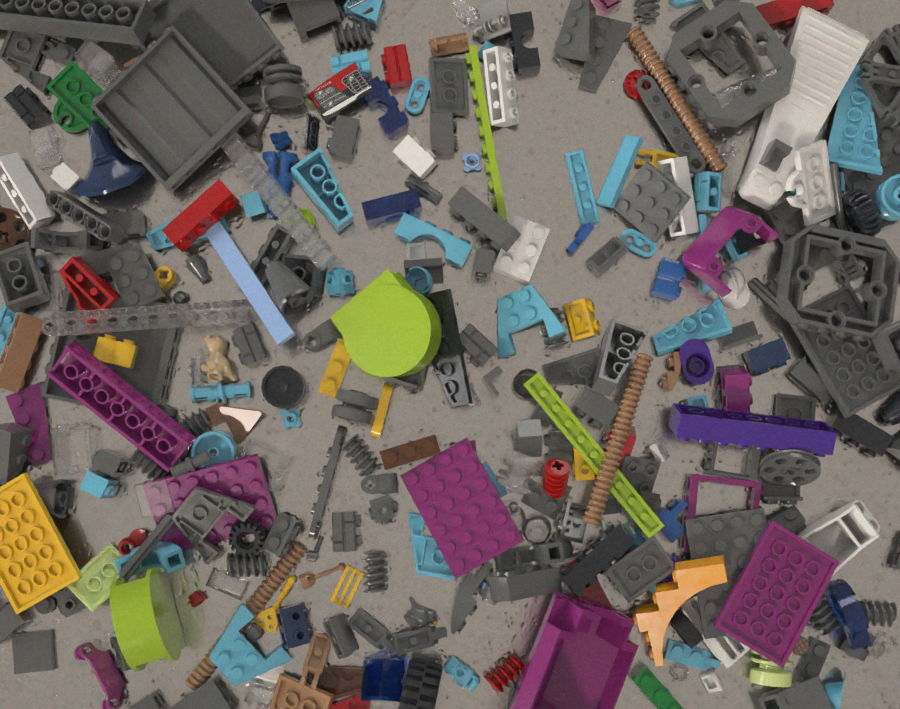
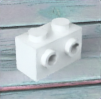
[393,135,438,179]

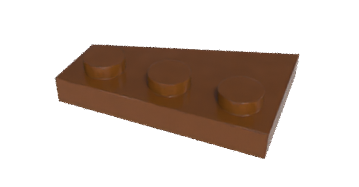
[307,666,373,700]

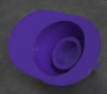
[679,338,715,384]

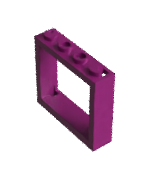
[680,474,764,553]

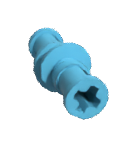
[191,381,251,404]

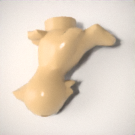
[200,334,238,385]

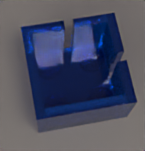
[361,659,405,703]

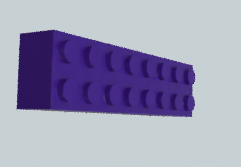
[669,403,837,457]

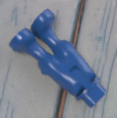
[262,151,298,217]

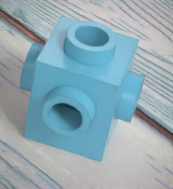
[326,267,354,296]

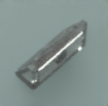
[301,112,320,154]

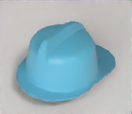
[823,671,846,709]

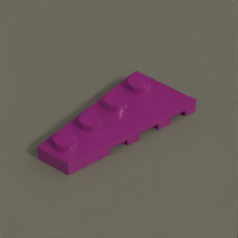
[5,382,54,467]

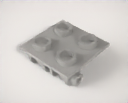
[472,0,512,43]

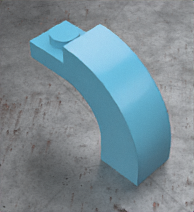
[114,542,186,575]

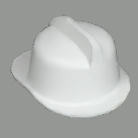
[717,265,750,310]

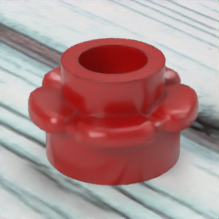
[187,590,206,608]

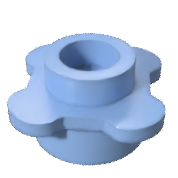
[462,152,482,172]

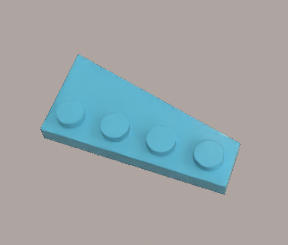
[652,298,732,356]

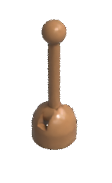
[299,563,345,590]

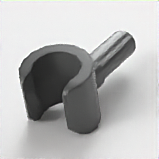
[306,536,324,562]

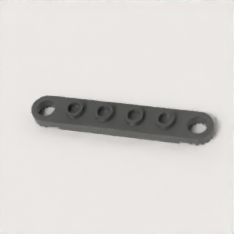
[636,75,706,175]
[308,425,347,540]

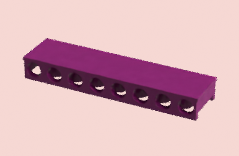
[47,340,197,472]

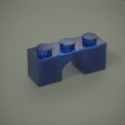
[362,76,409,139]
[361,188,422,225]

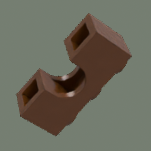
[379,435,441,470]

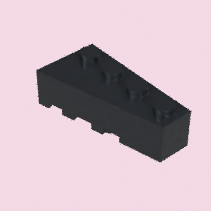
[560,524,635,597]

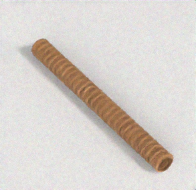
[626,26,728,173]
[583,353,653,526]
[185,541,307,691]

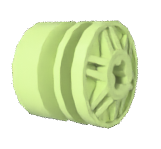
[749,649,794,687]

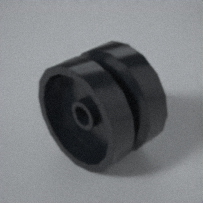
[261,365,307,410]

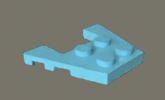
[498,284,567,359]
[408,513,456,581]
[209,603,292,686]

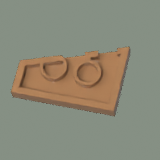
[270,673,334,709]

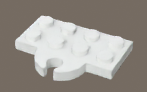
[785,140,836,226]

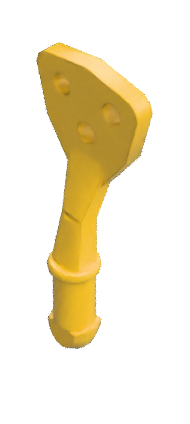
[254,575,296,633]

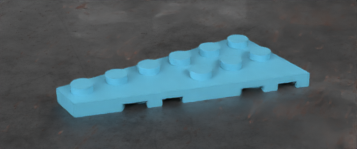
[827,64,883,175]

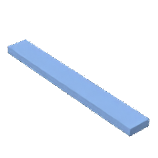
[205,221,296,346]

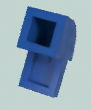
[656,499,688,543]

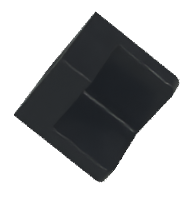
[733,229,767,254]

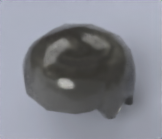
[513,368,537,400]

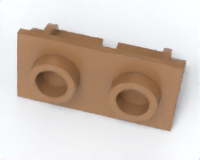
[429,32,469,57]

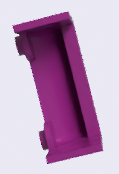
[682,206,779,298]

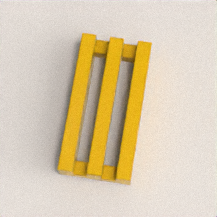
[330,565,364,609]

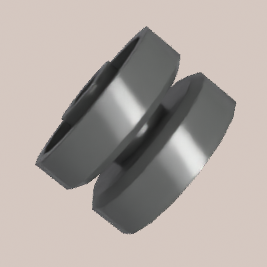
[331,388,379,425]

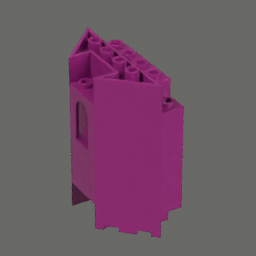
[509,589,639,709]

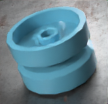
[872,174,900,221]
[191,430,237,468]

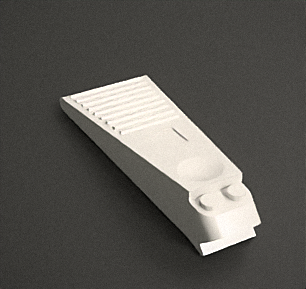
[736,6,869,210]
[680,500,880,669]

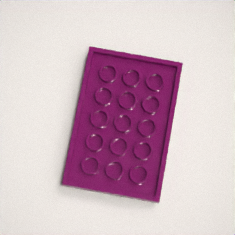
[400,437,525,579]
[142,453,277,551]
[712,520,839,668]

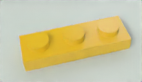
[318,338,351,398]

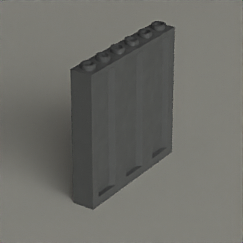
[90,25,255,192]

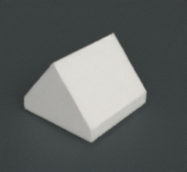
[700,668,724,693]

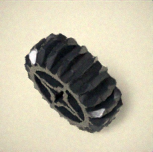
[842,189,882,237]

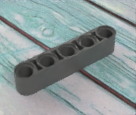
[46,190,124,243]

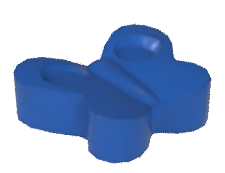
[270,131,292,150]

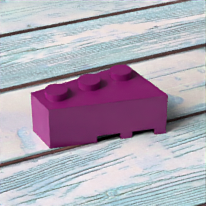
[716,364,753,413]

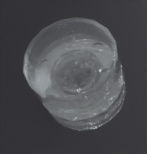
[495,450,545,496]

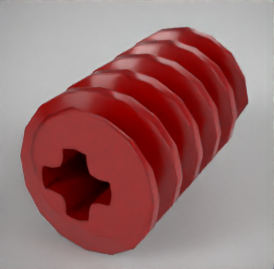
[542,458,570,499]
[483,650,526,693]

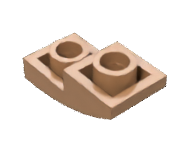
[661,352,681,392]

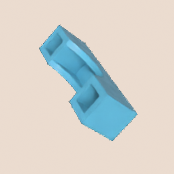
[394,212,473,269]

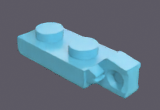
[664,639,721,670]

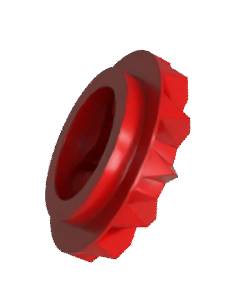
[624,69,651,99]

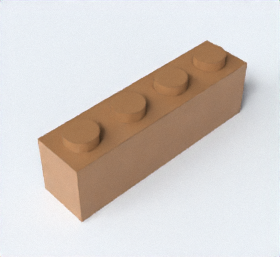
[0,312,45,393]

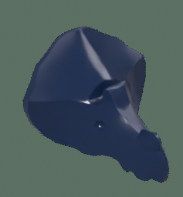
[74,120,148,197]

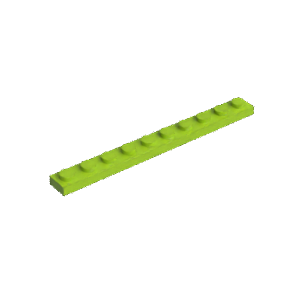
[465,45,508,222]
[523,372,664,538]

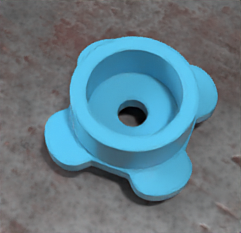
[281,409,302,429]

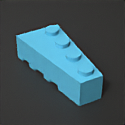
[291,146,354,233]

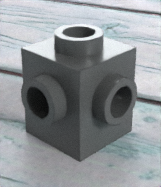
[368,494,398,525]

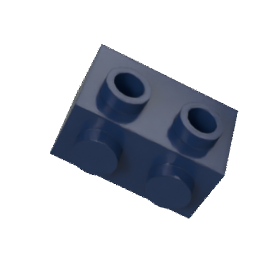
[742,337,791,376]
[275,604,312,649]

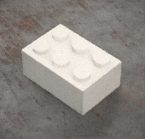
[493,215,550,285]

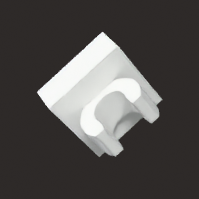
[645,440,670,462]

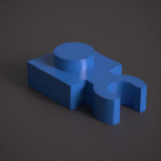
[567,223,595,254]

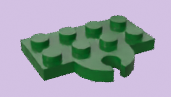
[46,60,110,133]

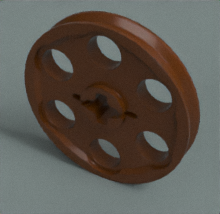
[0,208,31,251]

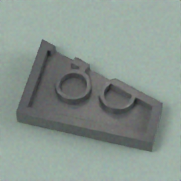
[542,348,600,384]

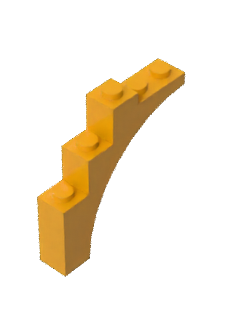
[633,555,728,667]

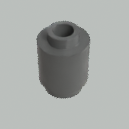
[549,531,574,559]

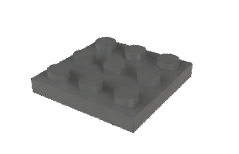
[614,161,691,243]

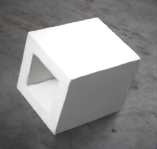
[50,162,83,195]

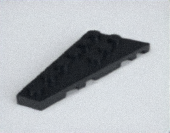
[424,289,473,407]

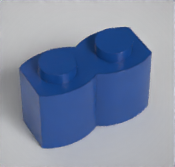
[651,257,687,301]

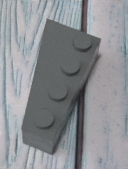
[592,318,648,397]

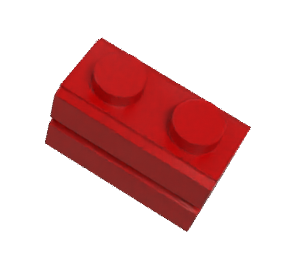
[381,44,412,89]

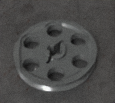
[760,449,821,487]

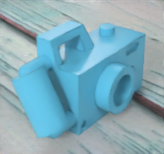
[443,655,481,691]

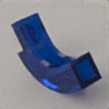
[825,579,872,650]

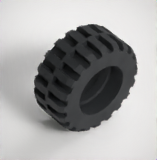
[399,658,443,709]

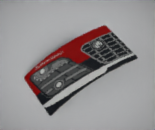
[309,63,373,121]

